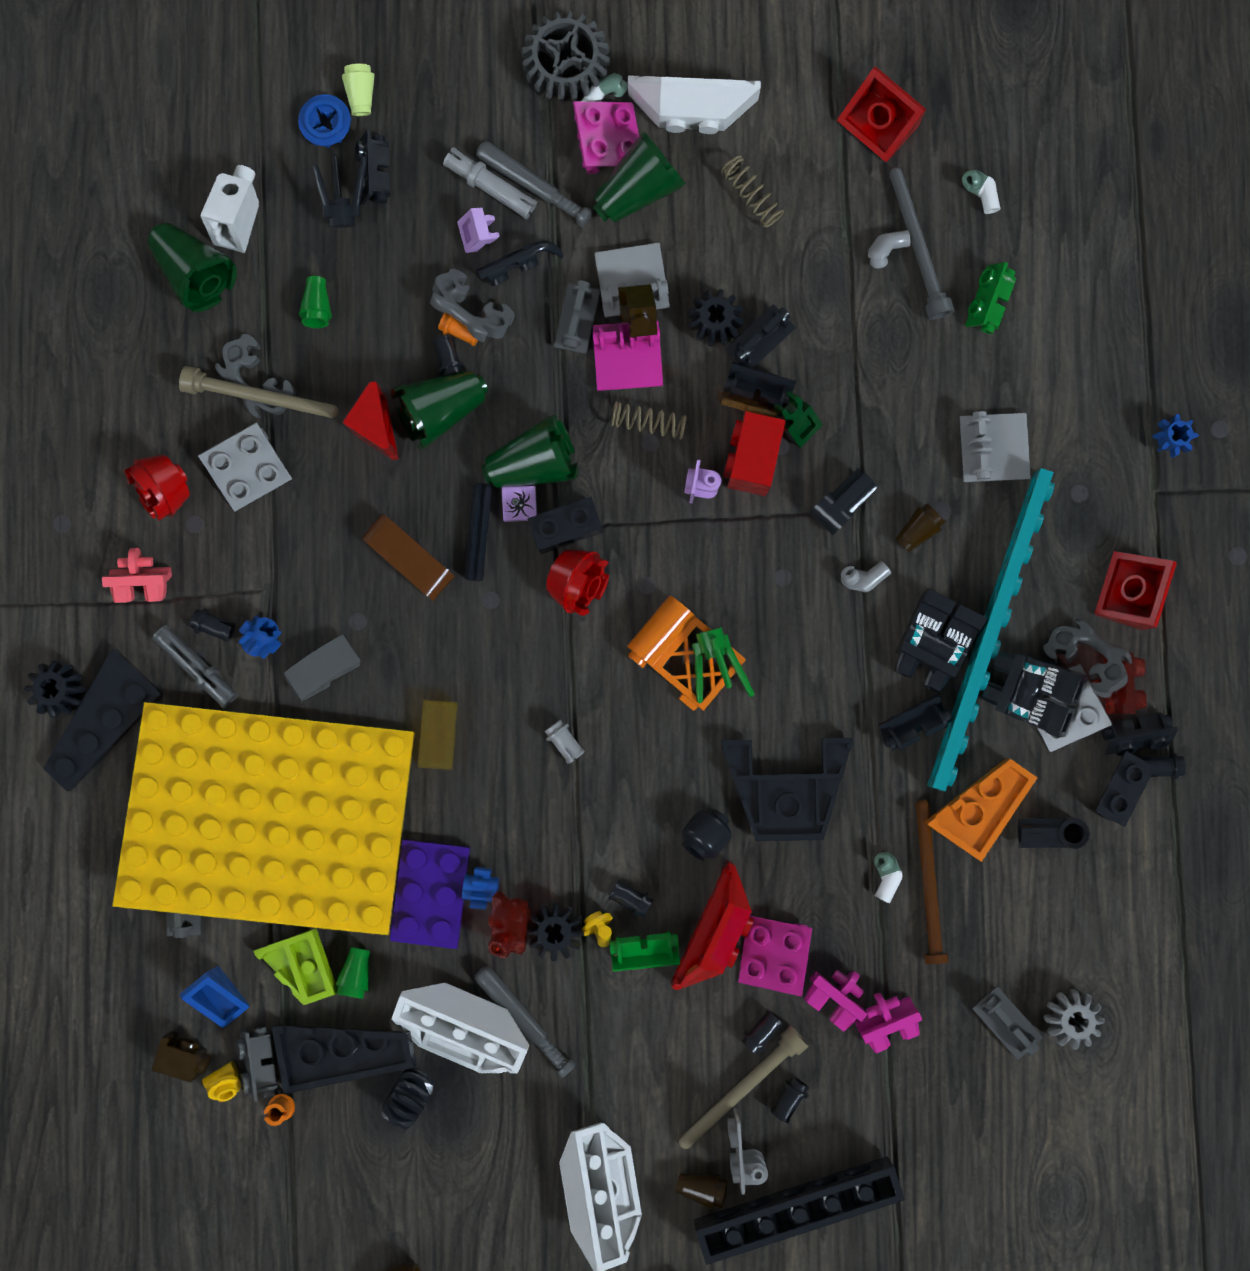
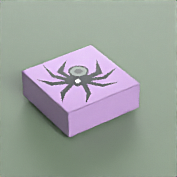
[502,486,537,522]

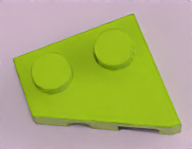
[254,928,337,1005]

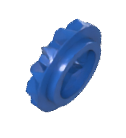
[298,94,352,148]

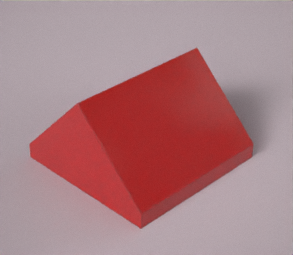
[837,66,926,162]
[342,381,399,460]
[1094,551,1177,630]

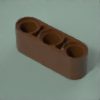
[361,513,455,601]

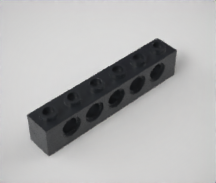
[694,1156,905,1265]

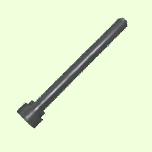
[889,167,955,320]

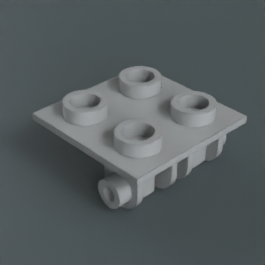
[595,243,670,318]
[960,411,1031,482]
[198,422,292,512]
[1038,664,1112,752]
[727,1107,768,1195]

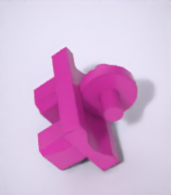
[804,969,868,1032]
[855,992,922,1053]

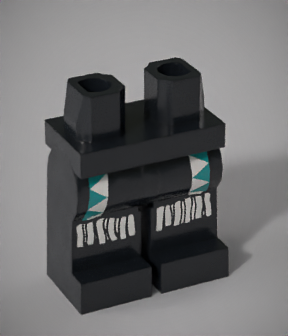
[894,589,987,693]
[982,652,1089,738]

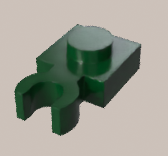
[774,391,823,449]

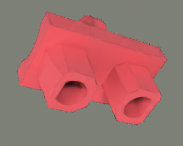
[102,548,172,603]

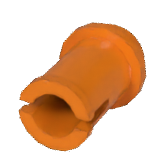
[438,313,478,346]
[264,1093,295,1126]

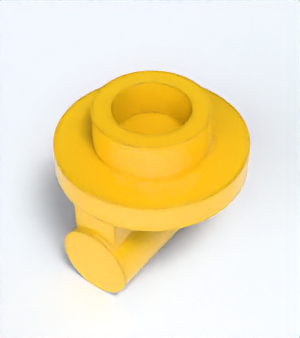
[581,911,613,948]
[202,1061,241,1102]

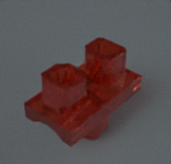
[1092,653,1147,714]
[488,891,531,959]

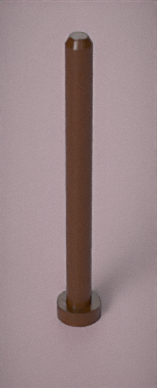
[915,800,949,964]

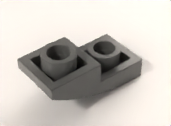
[284,635,361,702]

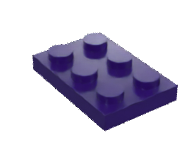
[390,839,471,949]

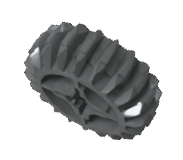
[521,11,610,103]

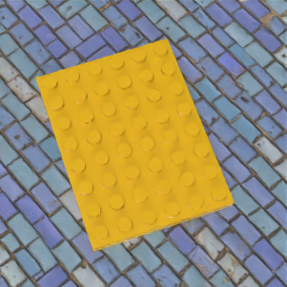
[113,702,415,935]

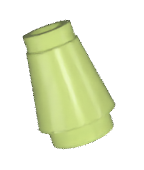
[342,64,374,116]

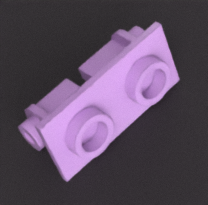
[684,460,721,503]

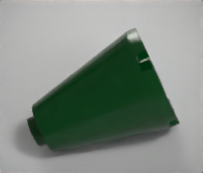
[593,132,686,223]
[147,223,237,313]
[391,371,488,450]
[482,415,579,488]

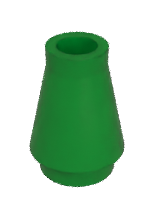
[299,276,332,329]
[335,947,370,999]

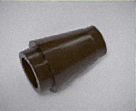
[895,503,945,552]
[676,1172,728,1210]

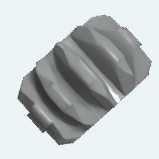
[1043,989,1105,1050]

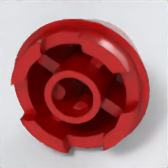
[124,454,190,521]
[546,550,610,616]

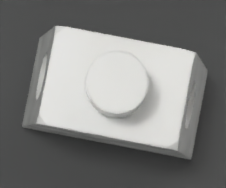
[200,165,259,253]

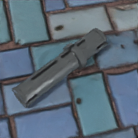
[152,625,238,709]

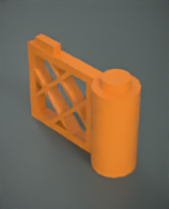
[627,595,746,711]

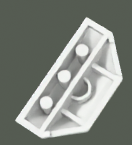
[628,75,761,134]
[391,983,530,1073]
[559,1122,642,1271]

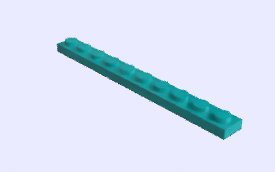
[927,468,1055,791]

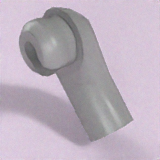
[868,230,910,268]
[841,561,891,592]

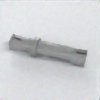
[443,147,537,220]

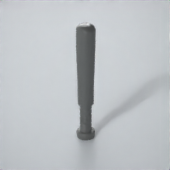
[476,141,593,227]
[474,965,576,1078]

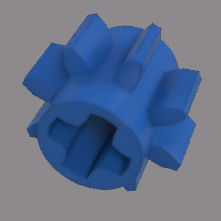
[1152,414,1199,458]
[238,615,282,659]
[462,867,500,910]

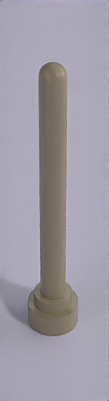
[179,366,339,418]
[679,1025,809,1149]

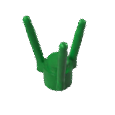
[692,627,754,703]

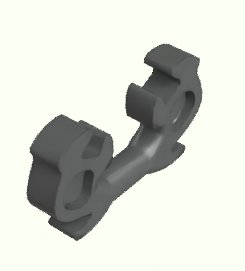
[430,269,515,342]
[215,334,296,419]
[1043,619,1132,698]

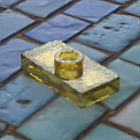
[418,700,458,770]

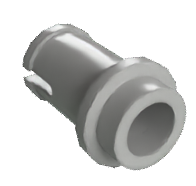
[544,720,585,764]

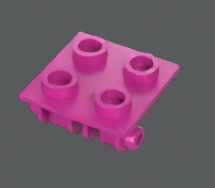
[573,101,639,174]
[593,320,663,391]
[738,915,812,996]

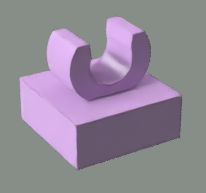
[457,208,499,253]

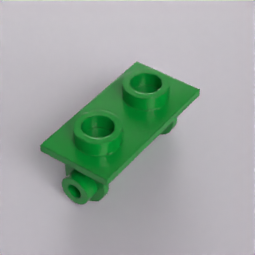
[965,262,1016,335]
[610,931,680,972]

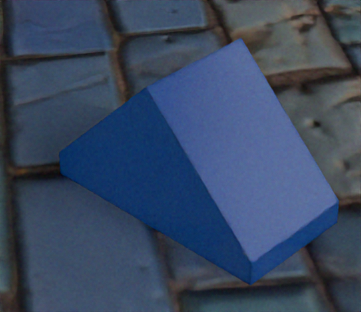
[179,966,250,1028]

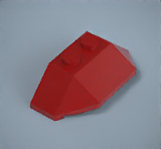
[670,860,754,990]

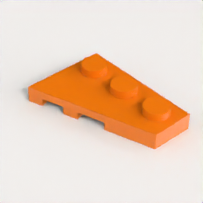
[924,758,1038,862]

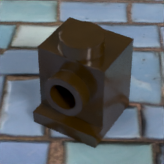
[618,284,657,338]
[151,1031,211,1083]

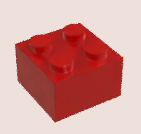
[723,411,786,497]

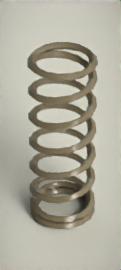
[721,155,784,228]
[611,401,687,440]

